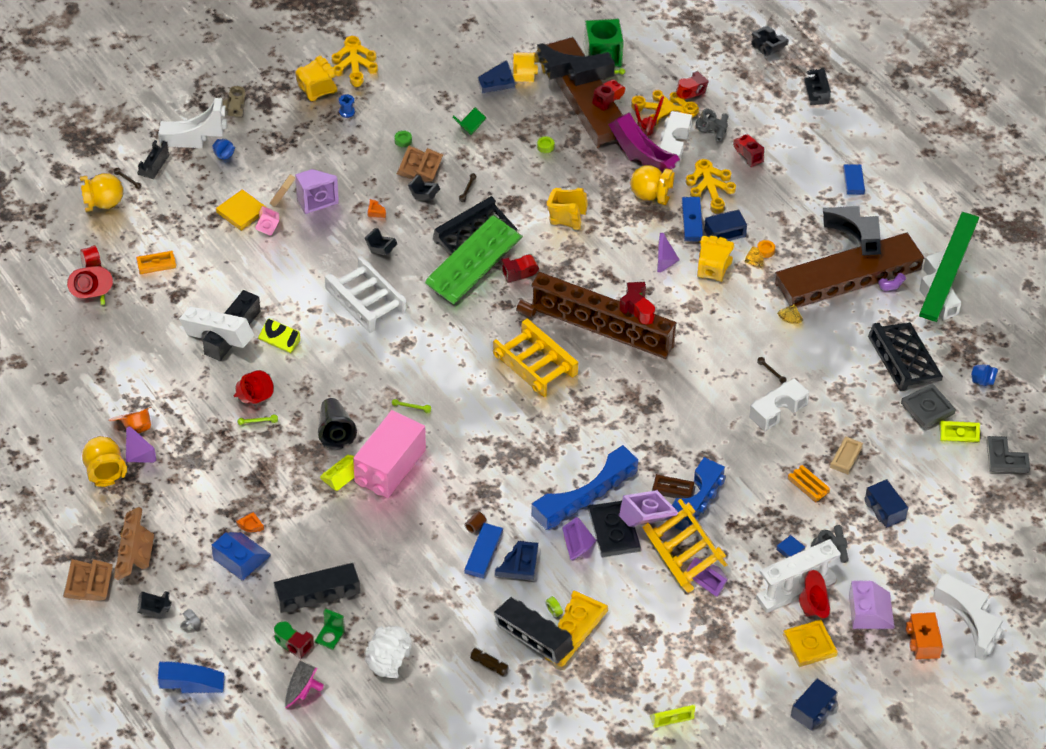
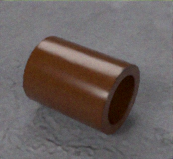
[516,300,537,318]
[464,511,487,534]

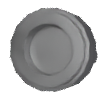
[180,609,201,629]

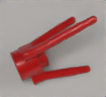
[634,96,664,136]

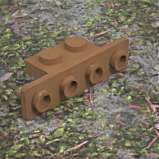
[114,507,154,580]

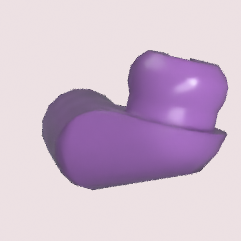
[878,273,906,291]

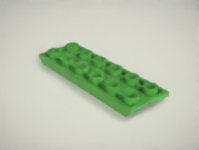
[425,215,523,305]

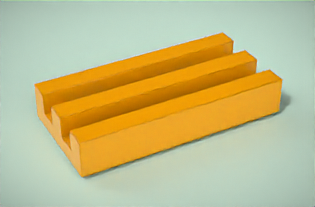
[136,250,176,274]
[787,465,830,503]

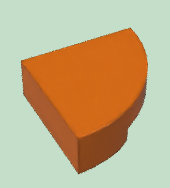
[368,199,386,218]
[236,512,264,532]

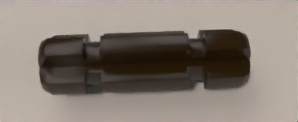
[470,648,509,676]

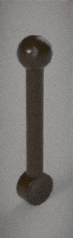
[114,168,142,189]
[459,173,477,202]
[757,357,787,384]

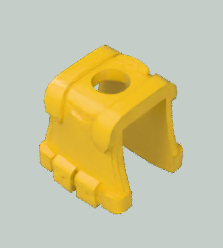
[295,55,338,101]
[547,188,588,230]
[697,235,734,282]

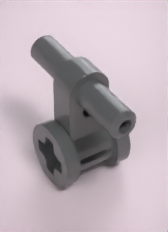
[695,109,729,141]
[811,525,849,563]

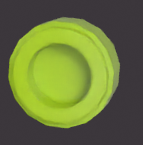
[537,136,555,153]
[545,596,563,617]

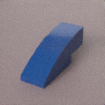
[158,661,225,693]

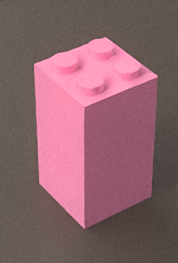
[353,410,426,498]

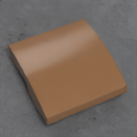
[397,146,443,182]
[63,559,113,601]

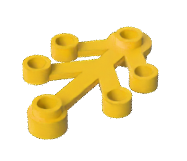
[332,36,378,87]
[631,90,699,125]
[686,159,736,214]

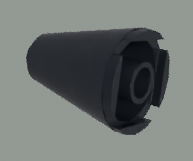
[318,398,357,450]

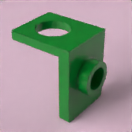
[452,107,487,135]
[315,608,345,650]

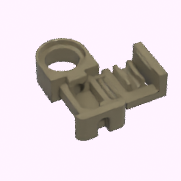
[214,86,245,117]

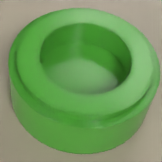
[394,130,412,147]

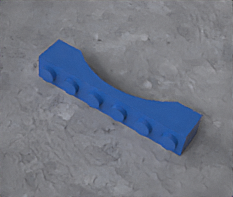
[531,445,638,530]

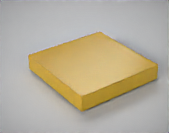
[216,189,266,231]
[783,619,838,667]

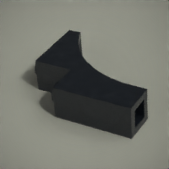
[535,43,615,86]
[823,206,881,255]

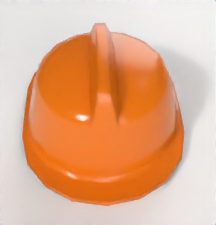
[108,407,152,434]

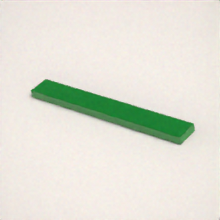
[919,212,979,322]

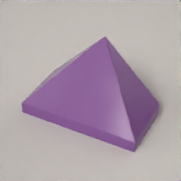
[657,233,680,272]
[126,426,156,463]
[562,517,596,561]
[687,557,728,597]

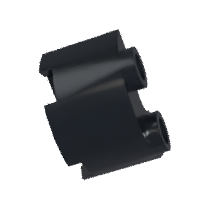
[751,25,789,57]

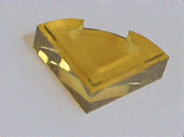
[745,246,764,268]
[777,304,803,324]

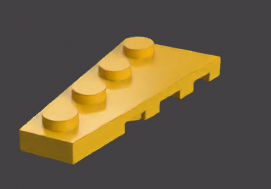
[545,590,608,667]

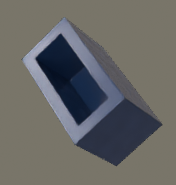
[704,209,747,241]
[864,479,909,528]
[790,678,838,730]

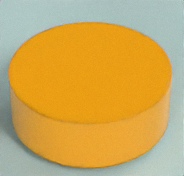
[757,240,776,258]

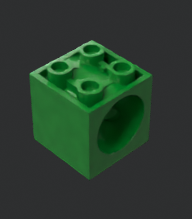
[584,19,624,68]

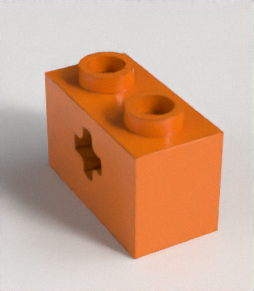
[906,612,943,660]

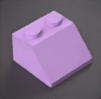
[295,169,339,214]
[619,490,678,527]
[849,581,894,629]

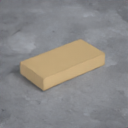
[269,174,295,207]
[830,436,863,475]

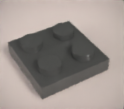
[901,384,956,429]

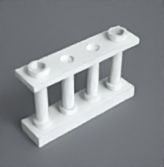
[325,256,406,333]
[756,539,841,614]

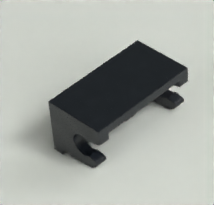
[804,67,831,105]
[137,140,169,179]

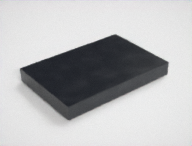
[588,501,641,558]

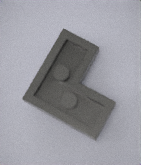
[986,436,1030,473]

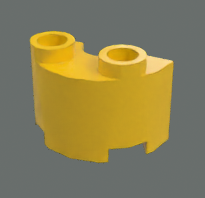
[513,52,538,82]

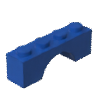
[666,457,726,531]

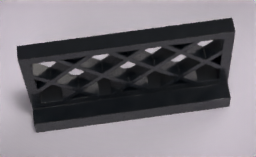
[433,196,518,255]
[868,322,943,391]

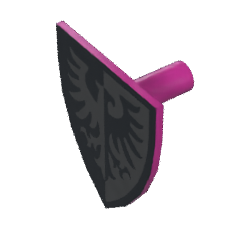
[285,660,324,709]

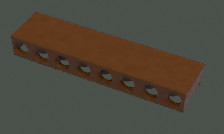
[546,37,623,148]
[775,232,925,310]
[531,271,677,359]

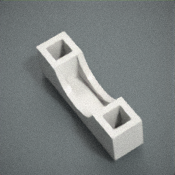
[179,306,254,348]

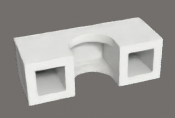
[657,111,692,167]
[749,378,810,432]

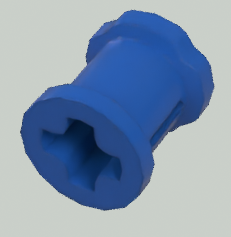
[339,94,355,118]

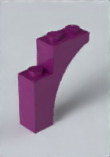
[608,112,680,173]

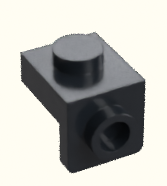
[408,175,440,201]
[365,228,397,255]
[137,591,171,619]

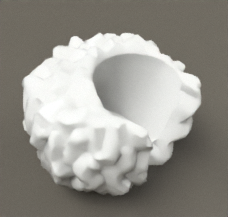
[365,626,412,678]

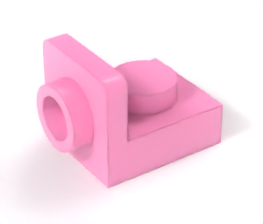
[255,206,279,236]

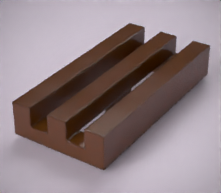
[652,474,695,498]

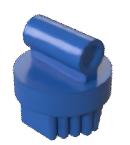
[212,139,235,160]
[971,364,998,386]

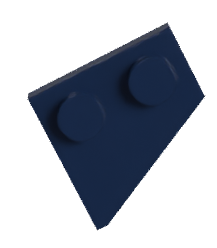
[478,61,516,94]
[495,541,538,580]

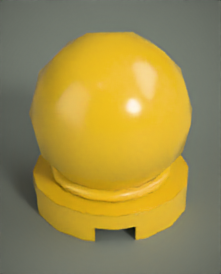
[630,165,674,205]
[80,173,124,212]
[82,436,127,487]

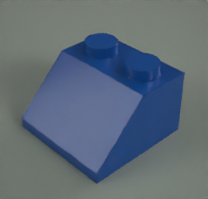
[211,532,271,581]

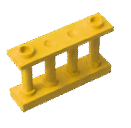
[493,318,578,397]
[642,499,728,593]

